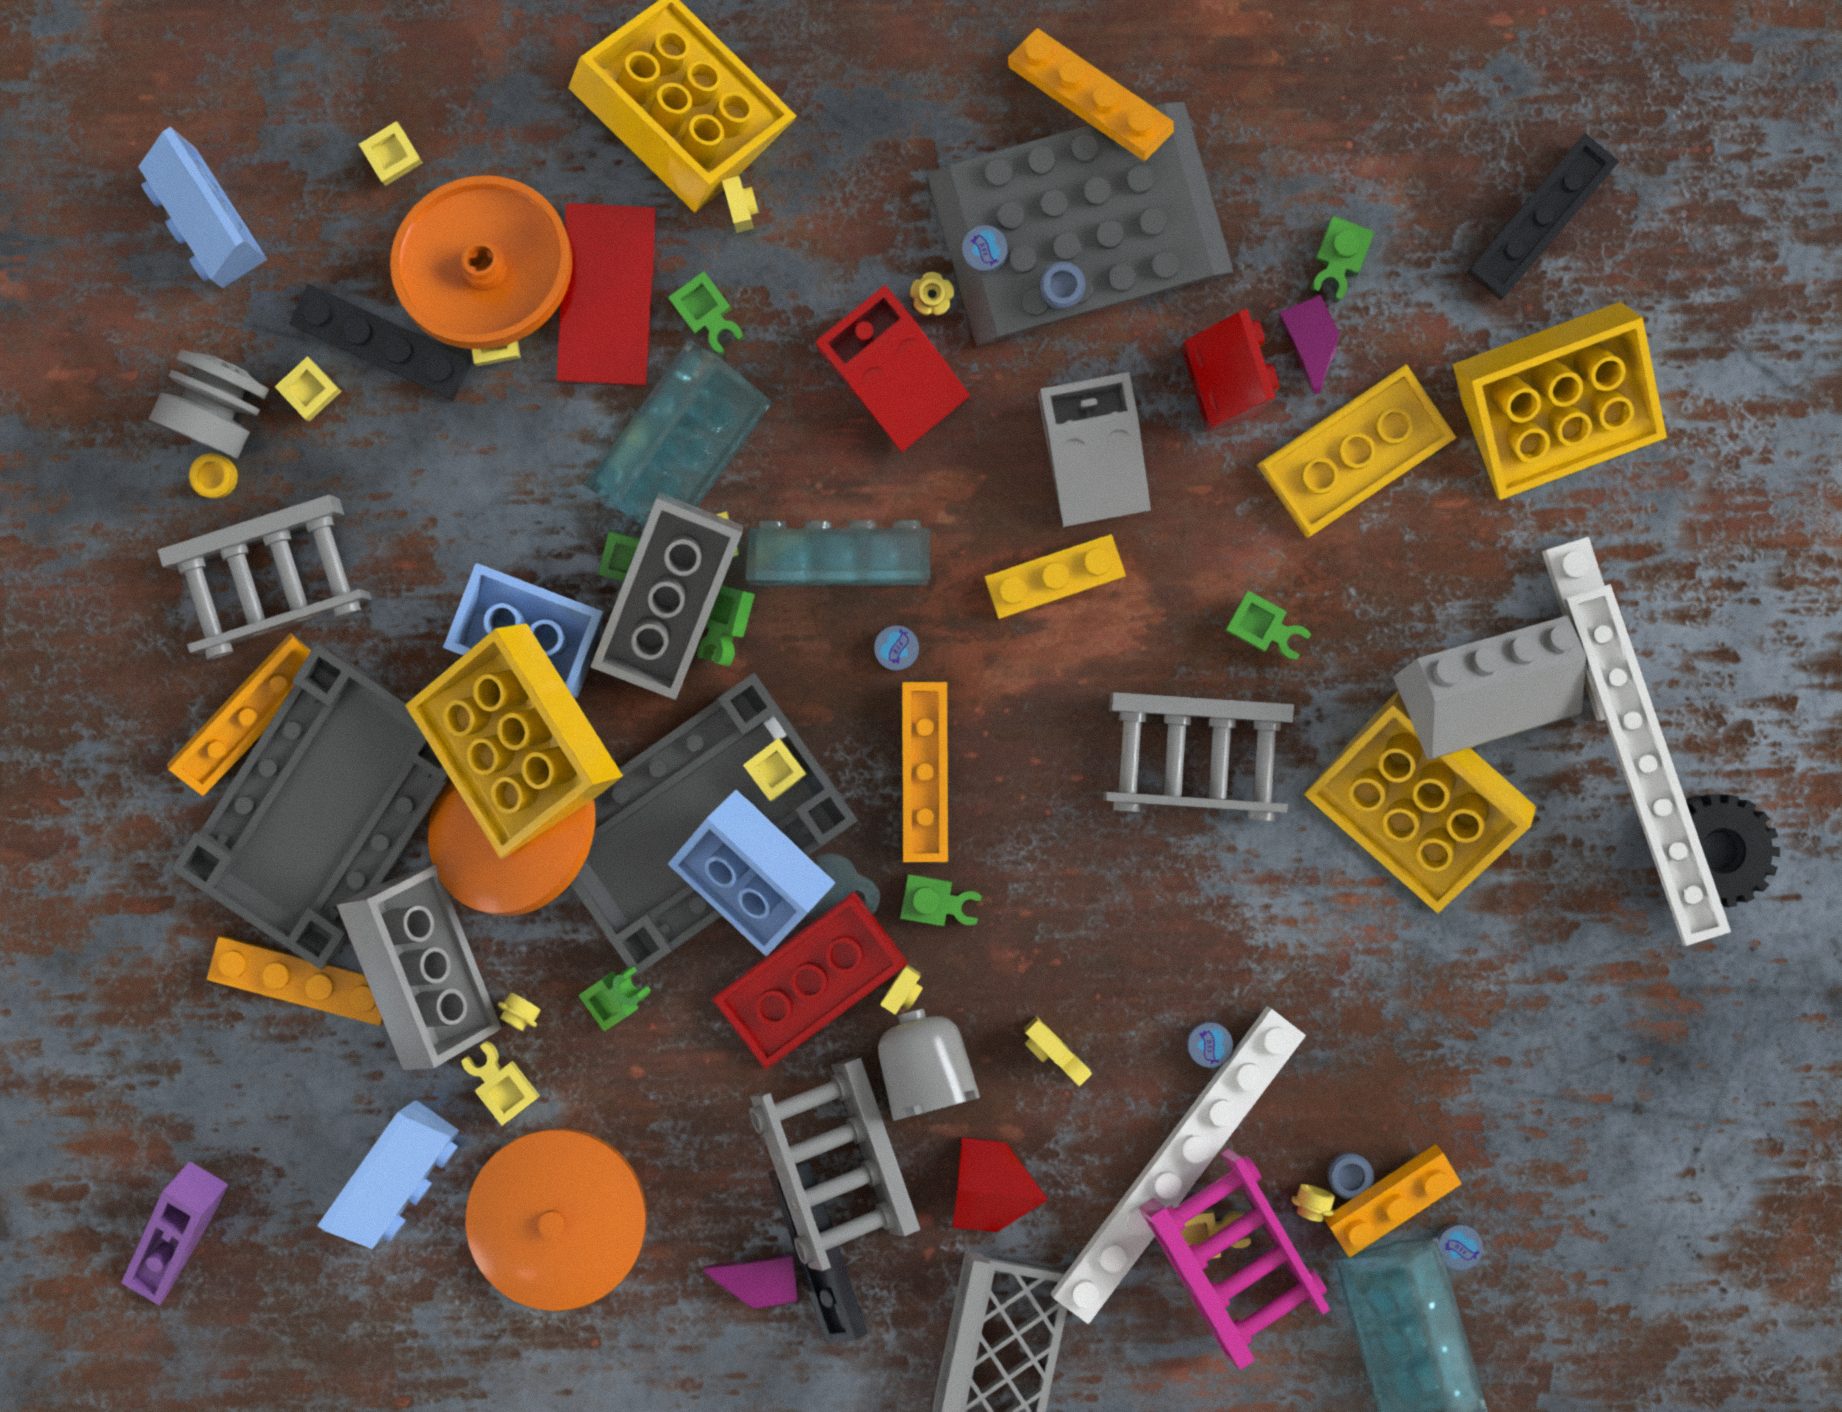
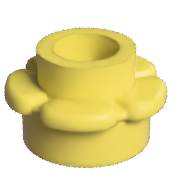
[910,272,954,316]
[498,992,541,1032]
[1291,1184,1335,1222]

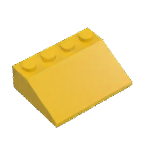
[568,0,796,213]
[1453,301,1667,500]
[405,623,623,858]
[1304,691,1536,914]

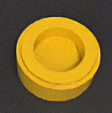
[189,453,238,499]

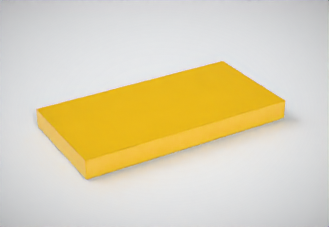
[1257,364,1457,539]

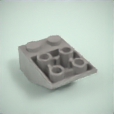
[1038,372,1151,527]

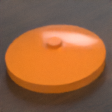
[390,175,572,349]
[428,780,596,916]
[465,1128,647,1311]

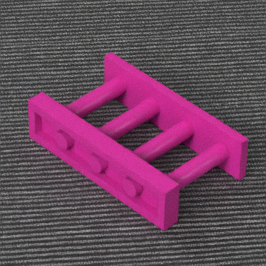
[1138,1149,1330,1370]

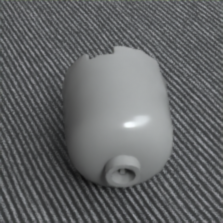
[878,1009,980,1121]

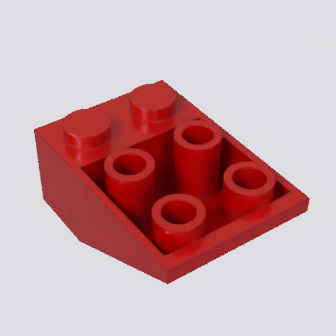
[815,285,971,453]
[1180,309,1279,432]

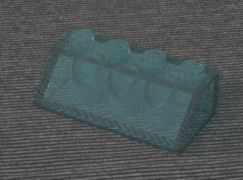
[584,340,773,528]
[746,520,930,586]
[1335,1237,1488,1412]

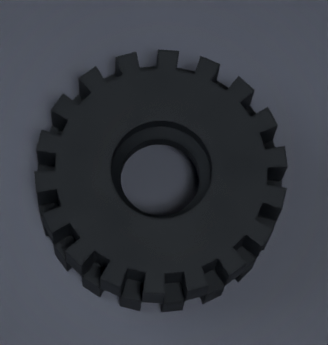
[1687,794,1780,908]

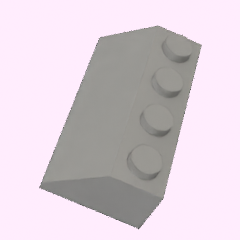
[1393,615,1586,761]
[336,864,502,1070]

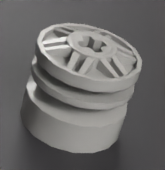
[149,349,269,459]

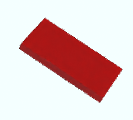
[556,203,657,387]
[712,891,909,1070]

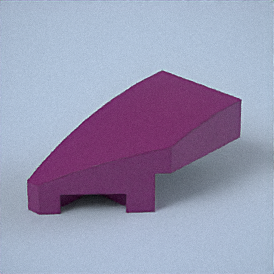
[1279,295,1339,395]
[703,1254,798,1309]

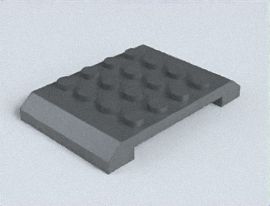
[927,102,1234,349]
[171,643,451,970]
[570,673,858,977]

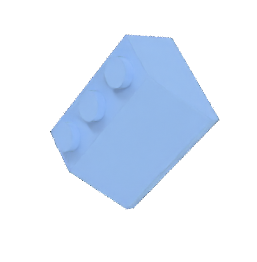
[138,127,268,288]
[443,563,604,698]
[668,790,835,957]
[317,1100,459,1249]

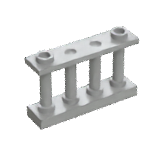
[157,494,372,660]
[1103,692,1294,821]
[749,1058,921,1271]

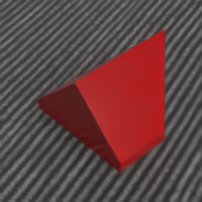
[952,1137,1048,1232]

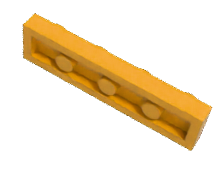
[1008,28,1174,162]
[167,633,311,796]
[902,682,948,862]
[207,935,384,1026]

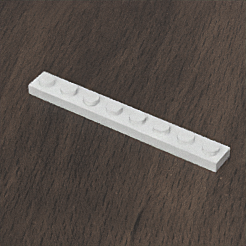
[1564,584,1731,946]
[1050,1006,1306,1324]

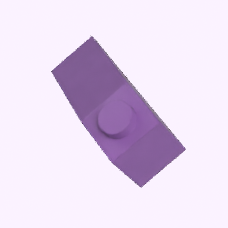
[121,1162,228,1306]

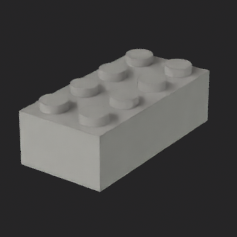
[591,492,743,700]

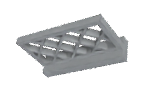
[931,1251,1067,1412]

